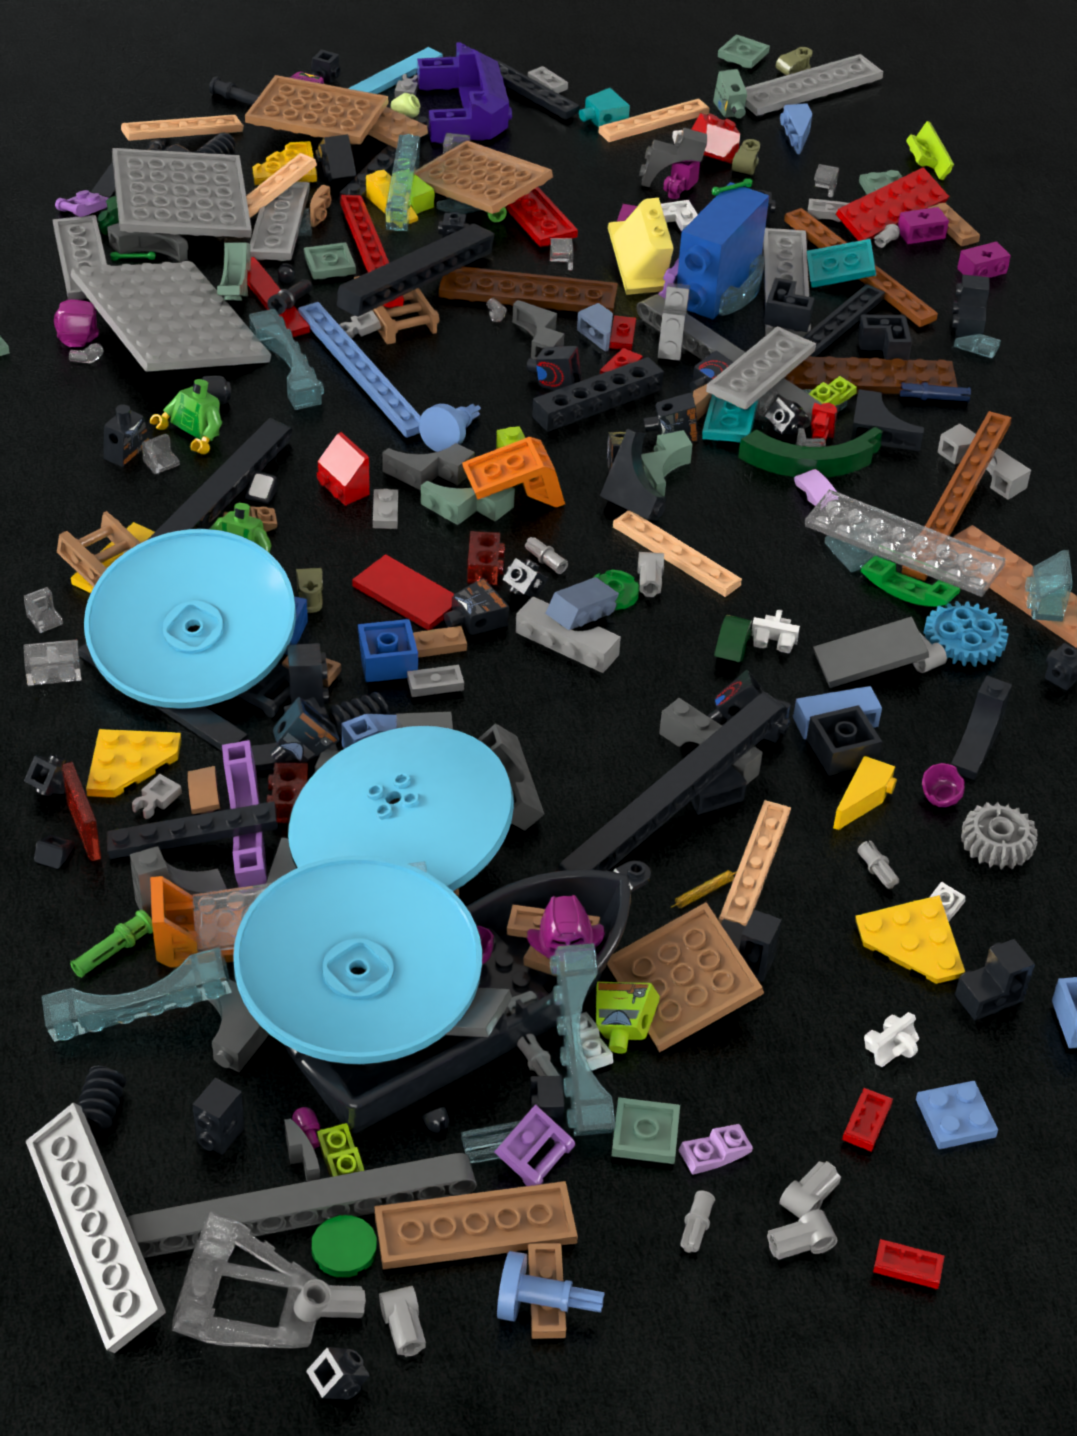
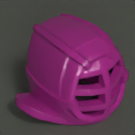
[54,299,99,347]
[527,895,605,965]

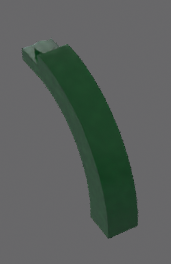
[738,427,882,478]

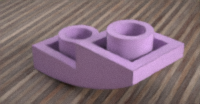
[794,469,840,508]
[679,1124,753,1175]

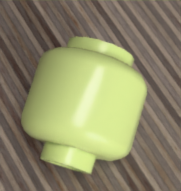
[391,93,421,119]

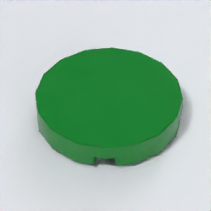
[593,570,639,610]
[312,1215,377,1277]

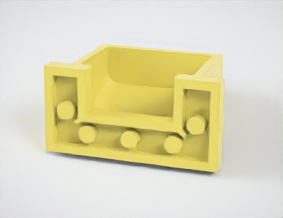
[608,198,673,295]

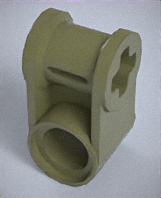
[776,47,813,76]
[732,139,760,175]
[296,568,323,613]

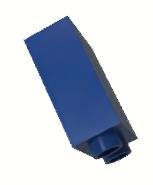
[677,182,769,319]

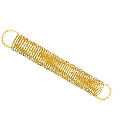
[672,870,737,908]

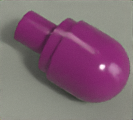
[292,1107,320,1149]

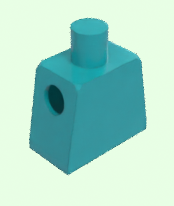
[579,88,630,127]

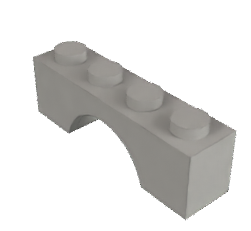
[937,424,1031,499]
[516,597,621,673]

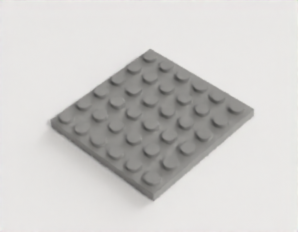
[112,148,252,238]

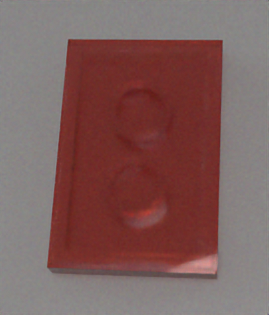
[62,762,101,861]

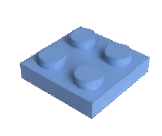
[916,1081,998,1149]

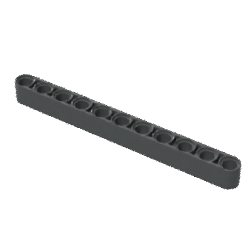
[637,294,821,428]
[127,1153,477,1258]

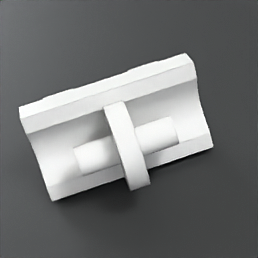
[752,610,800,653]
[864,1012,919,1067]

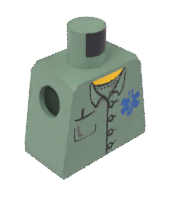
[713,69,747,118]

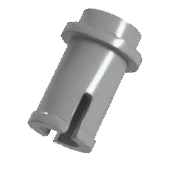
[874,224,900,248]

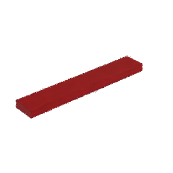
[247,257,310,338]

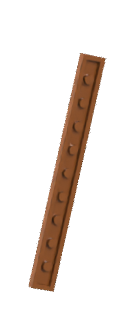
[784,208,938,327]
[902,411,1011,581]

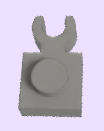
[395,74,418,98]
[339,311,381,339]
[132,774,182,819]

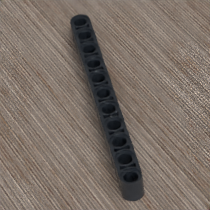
[147,418,293,540]
[556,692,788,871]

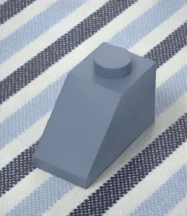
[577,303,613,352]

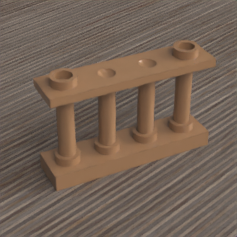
[354,276,439,344]
[57,511,141,587]

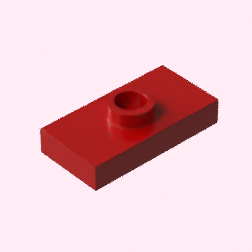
[610,316,636,350]
[600,348,642,374]
[842,1088,893,1152]
[873,1239,944,1289]

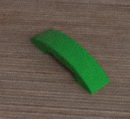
[861,556,960,606]

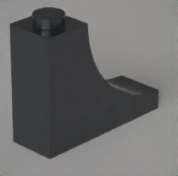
[850,389,924,451]
[600,429,667,520]
[951,676,1012,780]

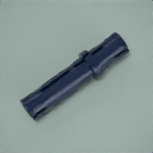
[900,382,971,402]

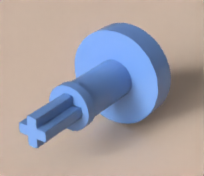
[419,404,481,452]
[497,1251,605,1322]

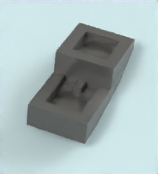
[284,1119,320,1182]

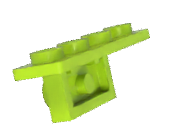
[906,121,954,180]

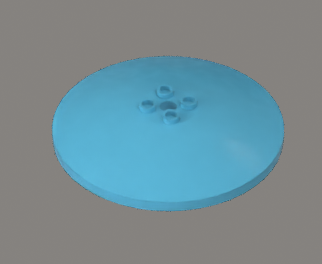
[84,529,296,708]
[288,726,514,891]
[233,856,482,1064]

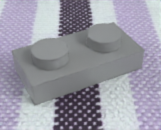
[528,66,568,94]
[808,198,849,222]
[373,489,398,529]
[407,665,464,697]

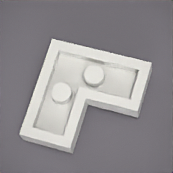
[661,200,698,231]

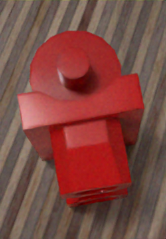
[811,403,837,445]

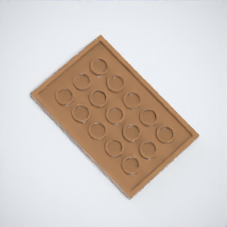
[245,75,388,144]
[413,141,553,214]

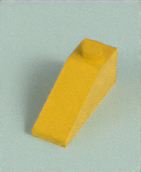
[366,170,418,227]
[833,756,897,830]

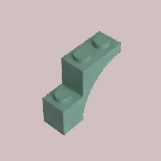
[217,243,251,301]
[641,430,692,497]
[421,481,515,525]

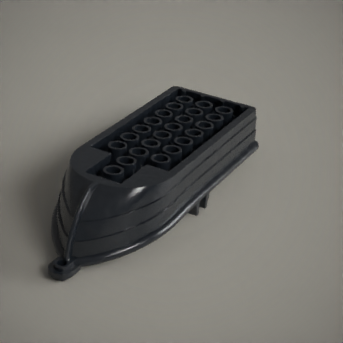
[285,861,651,1134]

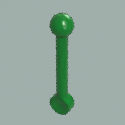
[711,179,752,196]
[110,251,156,260]

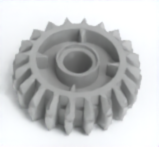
[961,802,1038,870]

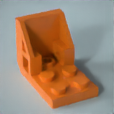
[462,437,565,508]
[150,876,248,967]

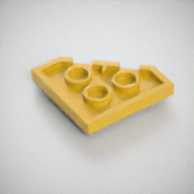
[253,141,317,185]
[86,729,181,797]
[855,895,965,984]

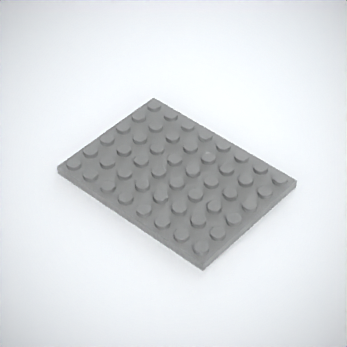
[70,261,271,371]

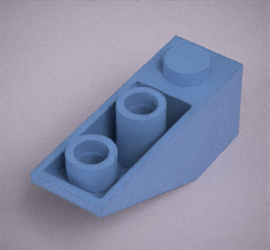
[780,104,812,154]
[342,714,396,749]

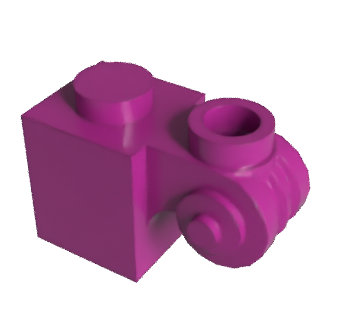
[664,160,700,199]

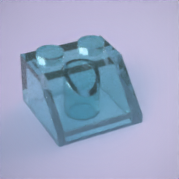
[1025,550,1073,622]

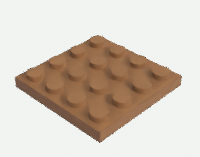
[607,903,764,1052]

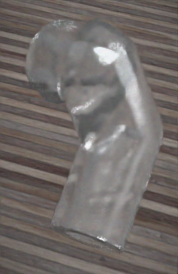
[487,298,507,322]
[69,343,103,363]

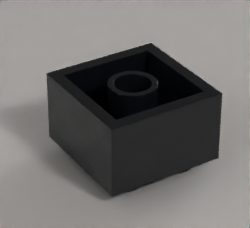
[806,705,882,776]

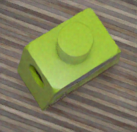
[596,982,660,1054]

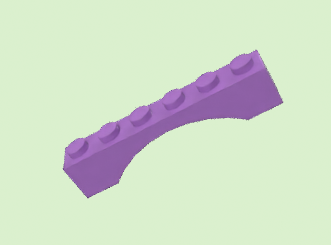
[222,740,268,895]

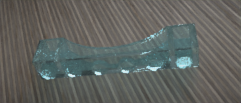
[386,134,420,231]
[249,309,324,410]
[550,943,616,1136]
[42,947,232,1042]

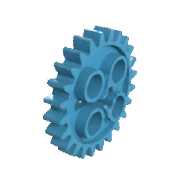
[924,601,1008,666]

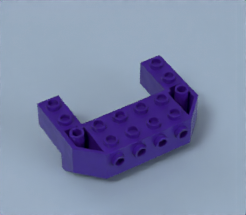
[417,42,512,143]

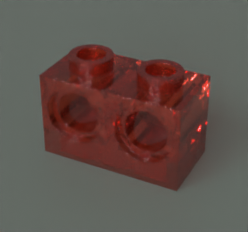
[467,531,505,585]
[267,763,309,823]

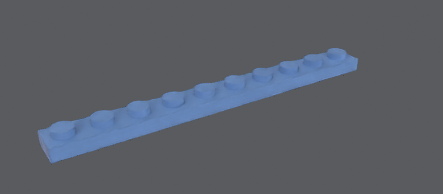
[298,302,421,438]

